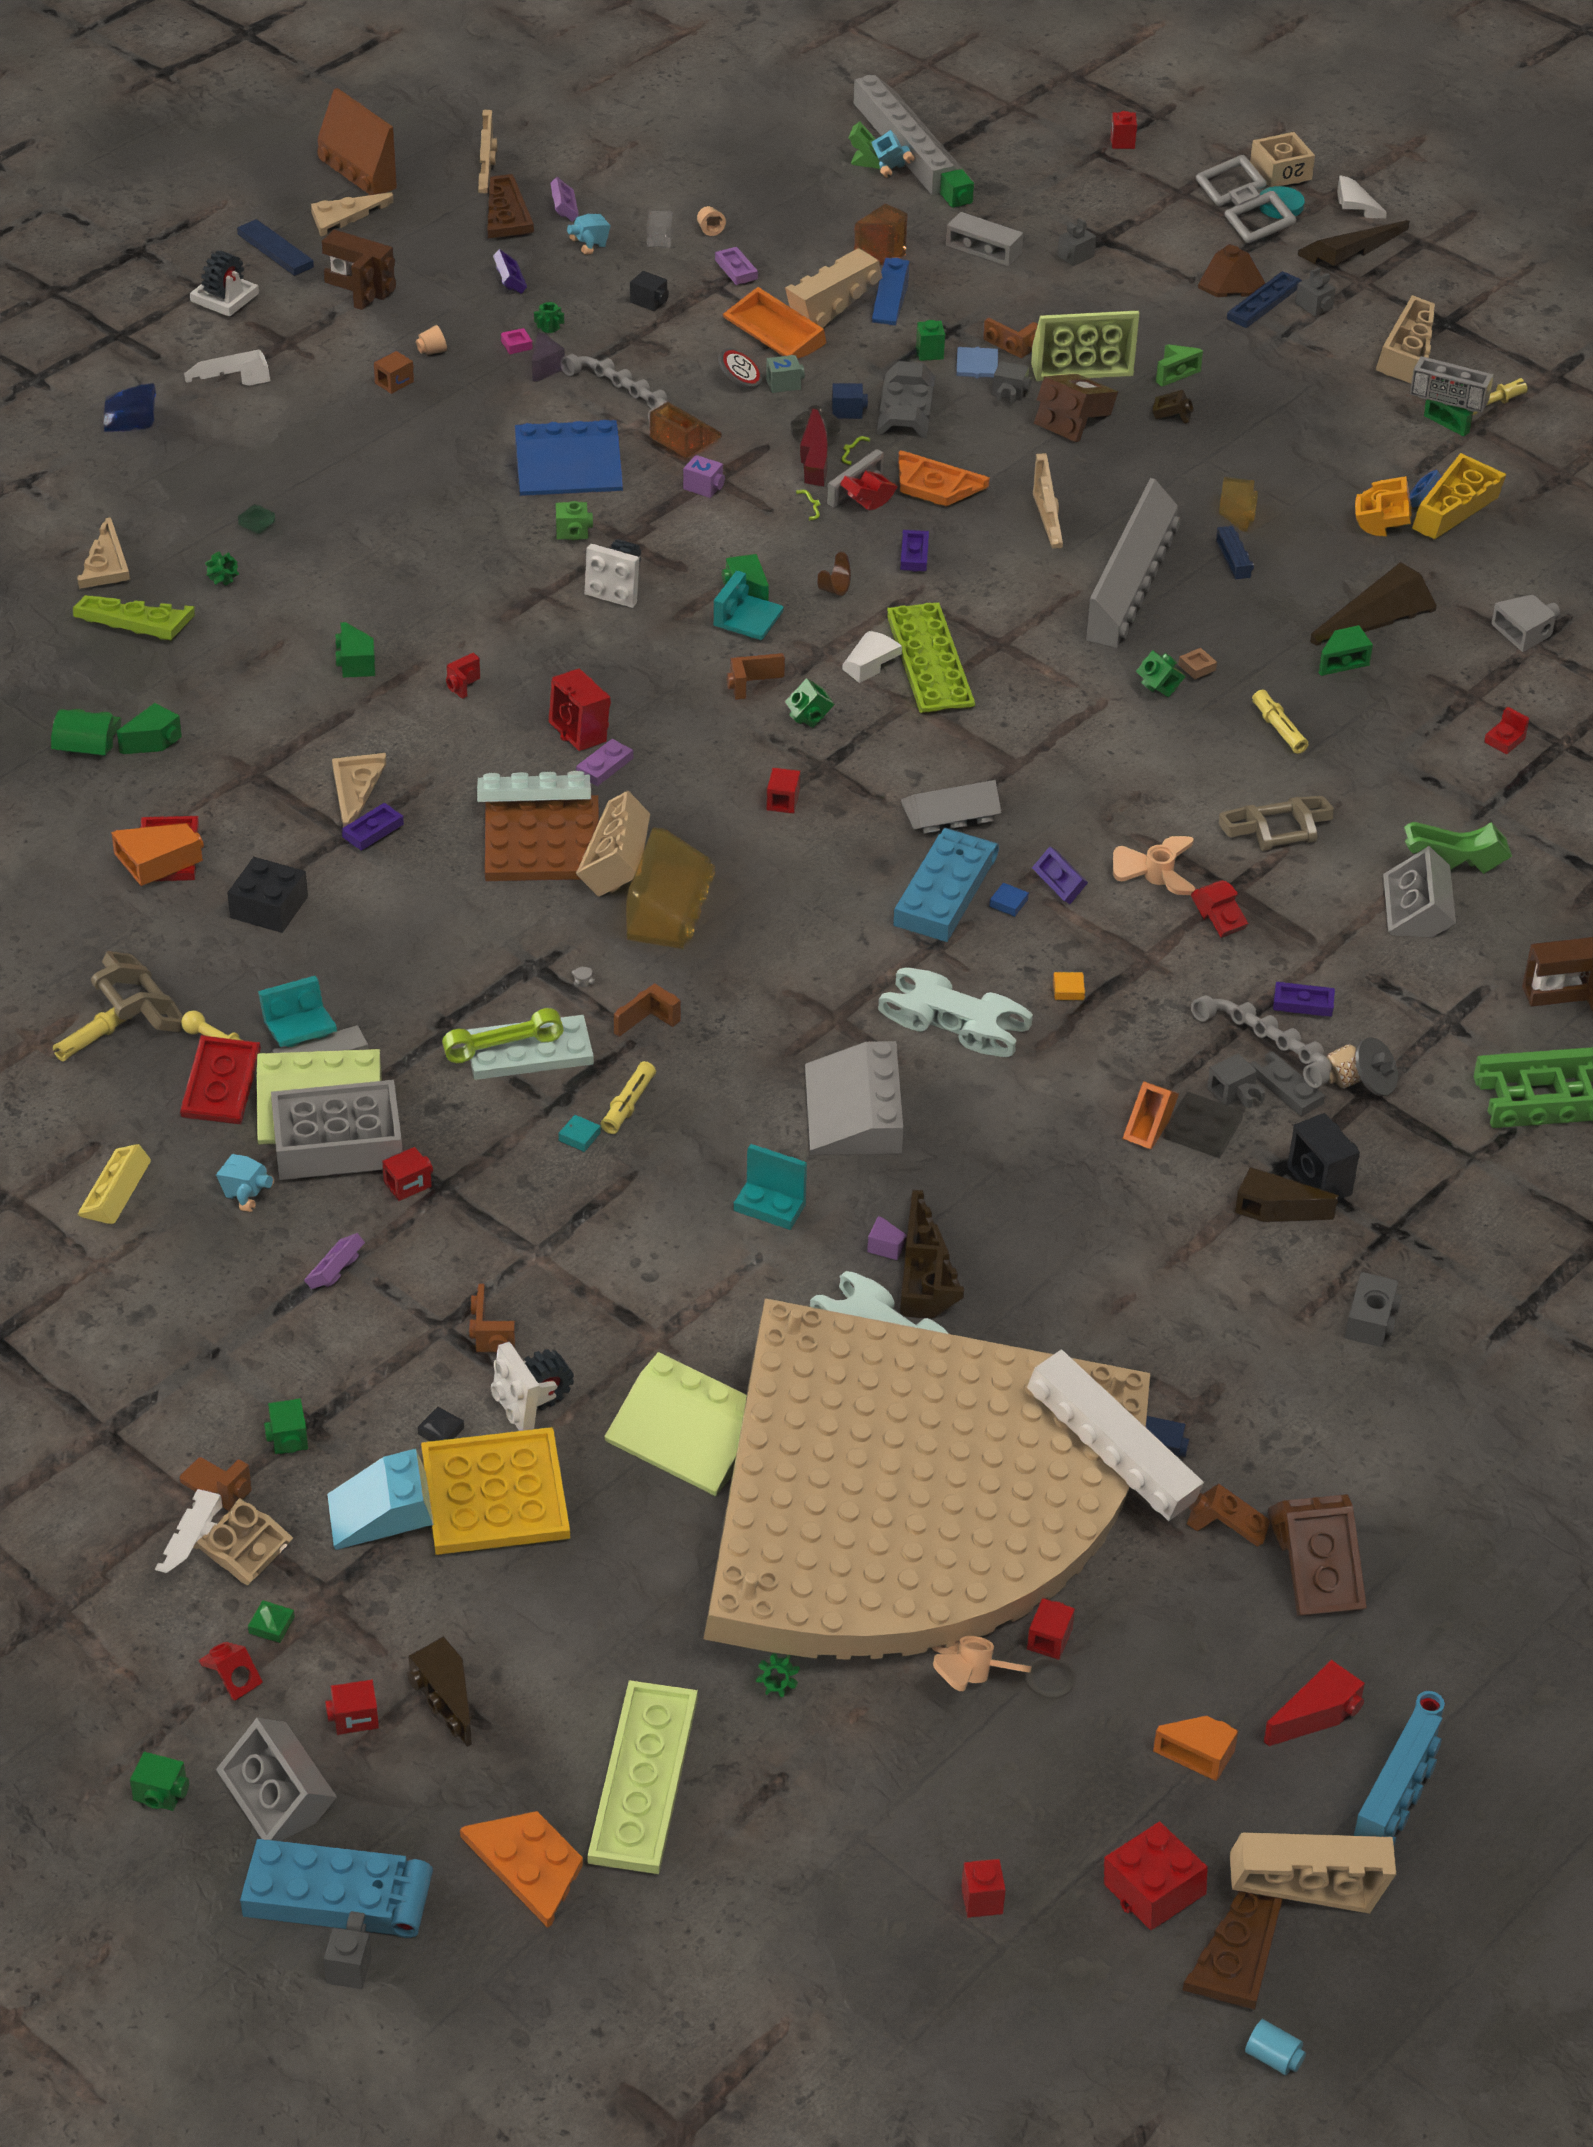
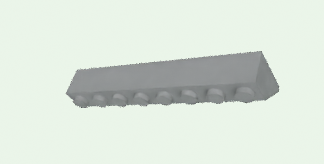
[854,75,974,195]
[1086,478,1180,648]

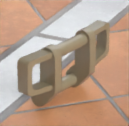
[1219,796,1334,851]
[91,951,183,1032]

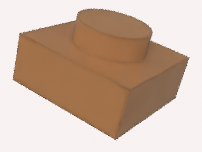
[1178,648,1217,679]

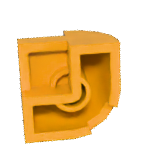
[1355,476,1412,536]

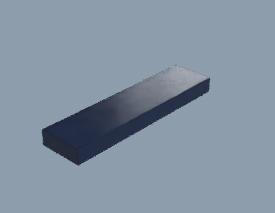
[237,219,314,276]
[1227,271,1302,328]

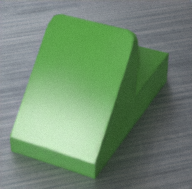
[849,122,880,169]
[1156,344,1203,387]

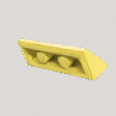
[78,1144,151,1224]

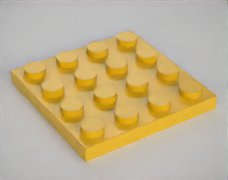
[421,1427,570,1555]

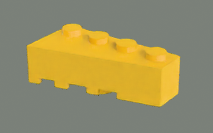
[1412,453,1506,539]

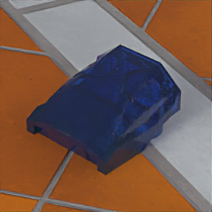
[104,383,156,432]

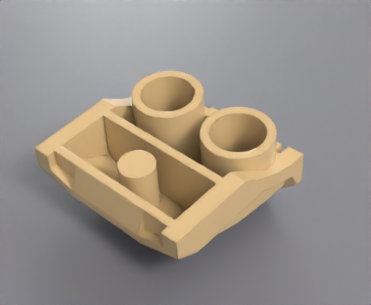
[193,1498,293,1585]

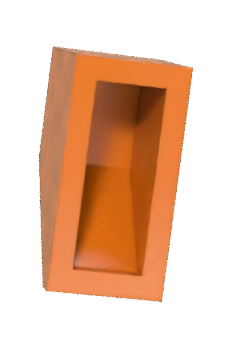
[1122,1081,1179,1149]
[1153,1716,1238,1781]

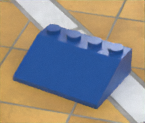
[515,420,623,496]

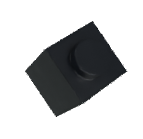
[630,271,669,311]

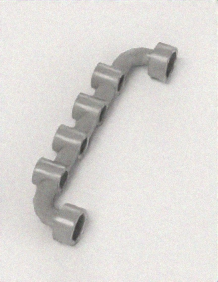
[561,354,672,428]
[1191,995,1332,1088]

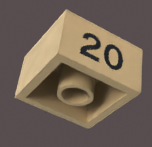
[1250,132,1315,187]

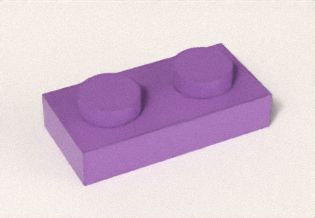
[550,177,579,222]
[715,247,758,285]
[576,739,633,786]
[304,1233,365,1289]

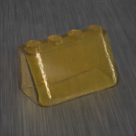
[627,827,715,949]

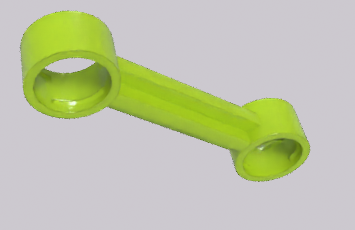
[442,1008,564,1063]

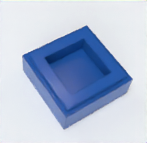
[989,883,1029,917]

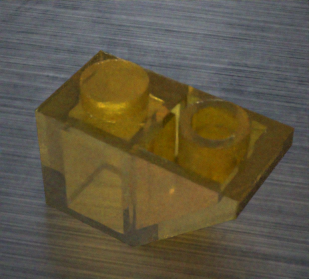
[1219,477,1258,532]

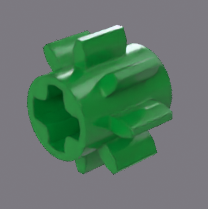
[534,302,565,333]
[205,551,239,586]
[756,1653,800,1697]

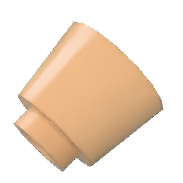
[697,206,726,236]
[416,325,447,356]

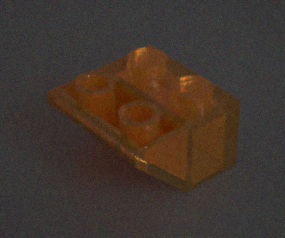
[853,203,908,265]
[650,402,722,458]

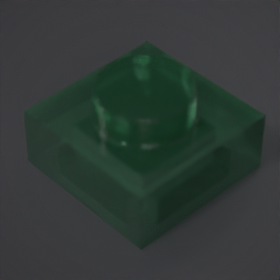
[238,504,275,534]

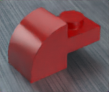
[840,470,898,510]
[1190,880,1249,938]

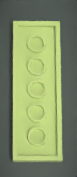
[587,1680,698,1874]

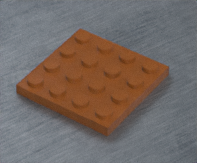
[485,795,599,881]

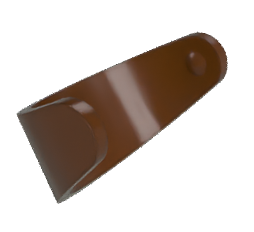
[817,551,851,596]

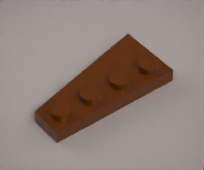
[487,174,534,239]
[1183,1891,1283,2010]

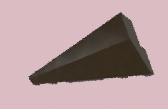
[1298,220,1410,266]
[1310,562,1437,646]
[900,1189,964,1319]

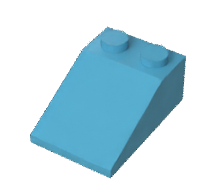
[327,1449,434,1550]

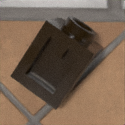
[1152,390,1194,424]

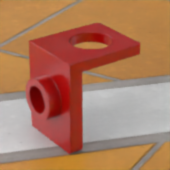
[199,1642,263,1700]

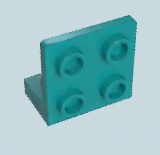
[713,571,784,640]
[258,976,337,1047]
[734,1144,807,1230]

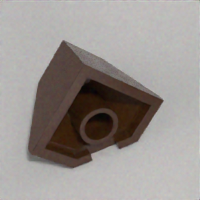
[1198,244,1265,297]

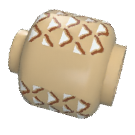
[1327,1044,1362,1089]

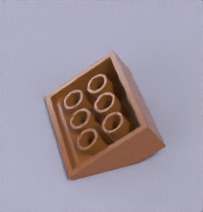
[317,88,397,195]

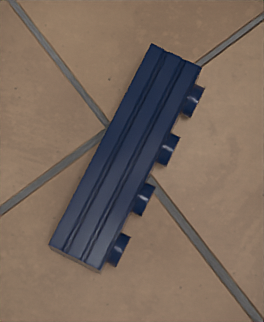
[1216,526,1254,580]

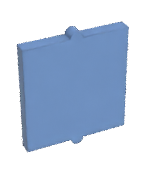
[957,347,998,378]

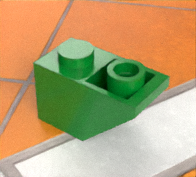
[335,622,375,678]

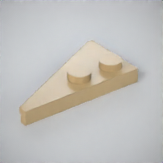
[478,110,498,193]
[311,192,393,236]
[1033,453,1063,549]
[77,517,130,589]
[332,753,386,828]

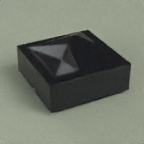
[418,1407,464,1441]

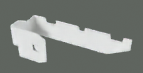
[184,349,270,386]
[155,1489,222,1573]

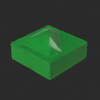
[248,1600,295,1643]

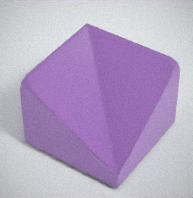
[867,1216,907,1260]

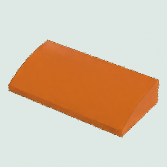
[723,287,827,359]

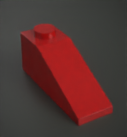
[1264,1659,1365,1746]

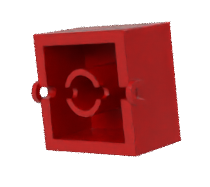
[549,668,611,751]
[1104,1821,1208,1931]

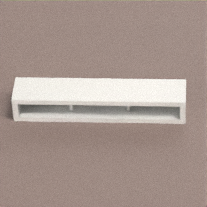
[1027,1349,1204,1521]

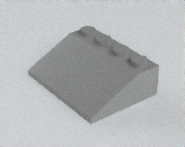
[805,1041,903,1155]
[271,1080,403,1180]

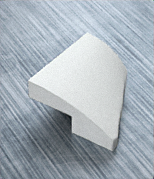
[1337,175,1387,218]
[842,631,902,683]

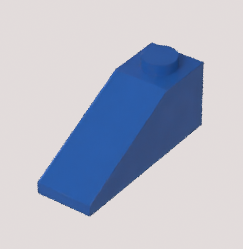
[872,258,909,325]

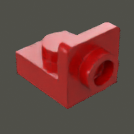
[446,652,480,699]
[1484,707,1529,754]

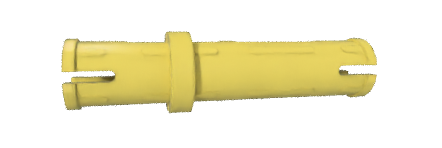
[1252,689,1309,754]
[53,1007,132,1061]
[600,1061,656,1134]

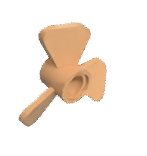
[1113,836,1195,895]
[932,1636,1032,1691]

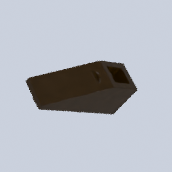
[1235,1167,1339,1222]
[407,1636,472,1747]

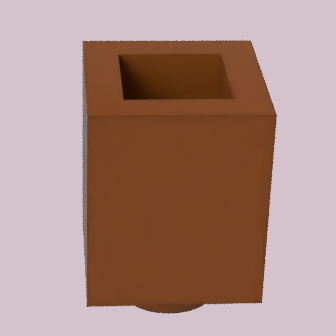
[374,351,414,394]

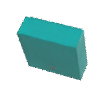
[558,1114,601,1152]

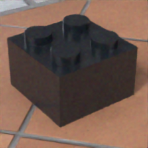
[227,856,308,933]
[1287,1113,1360,1200]

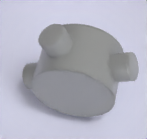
[571,967,595,987]

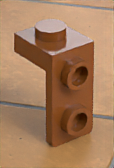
[983,318,1038,358]
[727,653,785,700]
[614,983,681,1037]
[469,1284,516,1353]
[179,1457,252,1511]
[1187,1483,1270,1547]

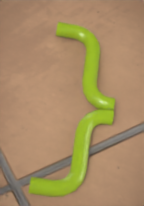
[841,436,870,465]
[796,490,821,521]

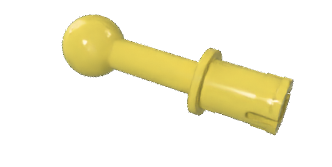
[1473,378,1527,415]
[181,1010,242,1040]

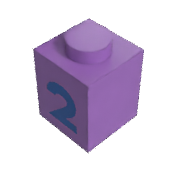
[683,455,725,498]

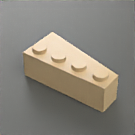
[785,248,883,328]
[1376,295,1435,383]
[576,791,650,897]
[1230,1833,1396,1914]

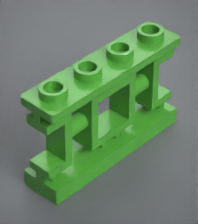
[1473,1047,1593,1128]

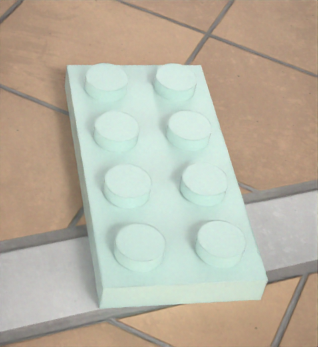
[477,771,591,802]
[467,1015,594,1080]

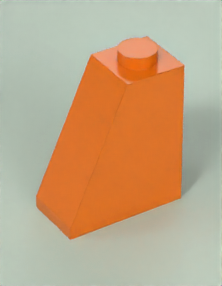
[111,823,204,886]

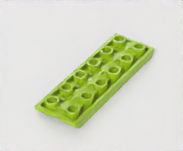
[887,602,975,713]

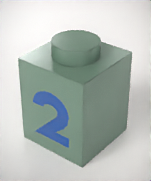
[766,355,805,393]

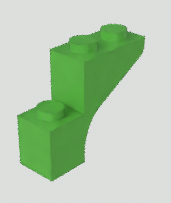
[1404,822,1512,874]

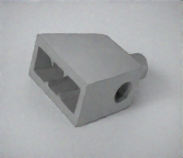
[1492,595,1560,652]

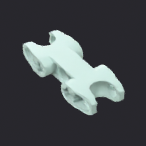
[878,968,1033,1057]
[810,1271,948,1334]

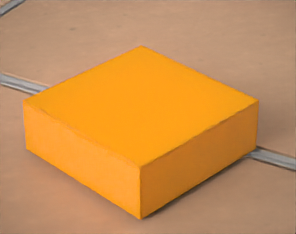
[1053,972,1085,1000]

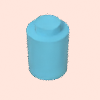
[1245,2019,1306,2075]

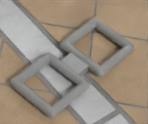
[1196,155,1296,244]

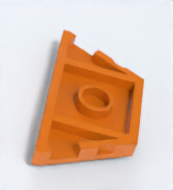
[898,450,990,506]
[460,1811,583,1928]

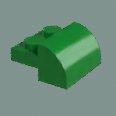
[51,709,121,755]

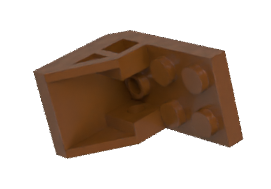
[1268,1494,1367,1616]

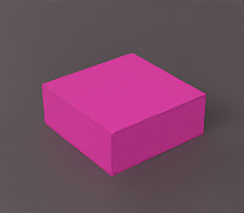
[501,328,533,354]

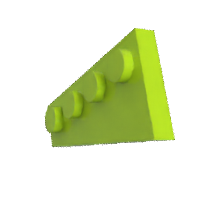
[73,595,195,640]

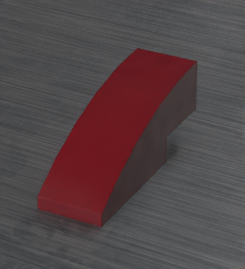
[800,409,828,487]

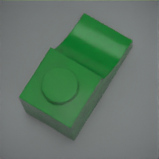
[1424,399,1473,437]

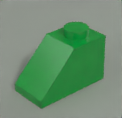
[722,554,769,601]
[1319,625,1373,676]
[117,703,182,754]

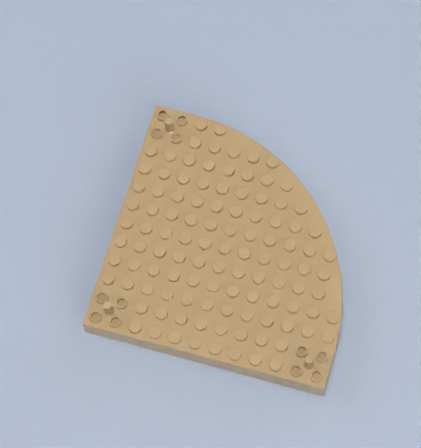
[703,1298,1150,1660]

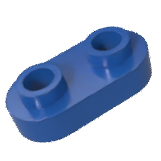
[1409,470,1442,507]

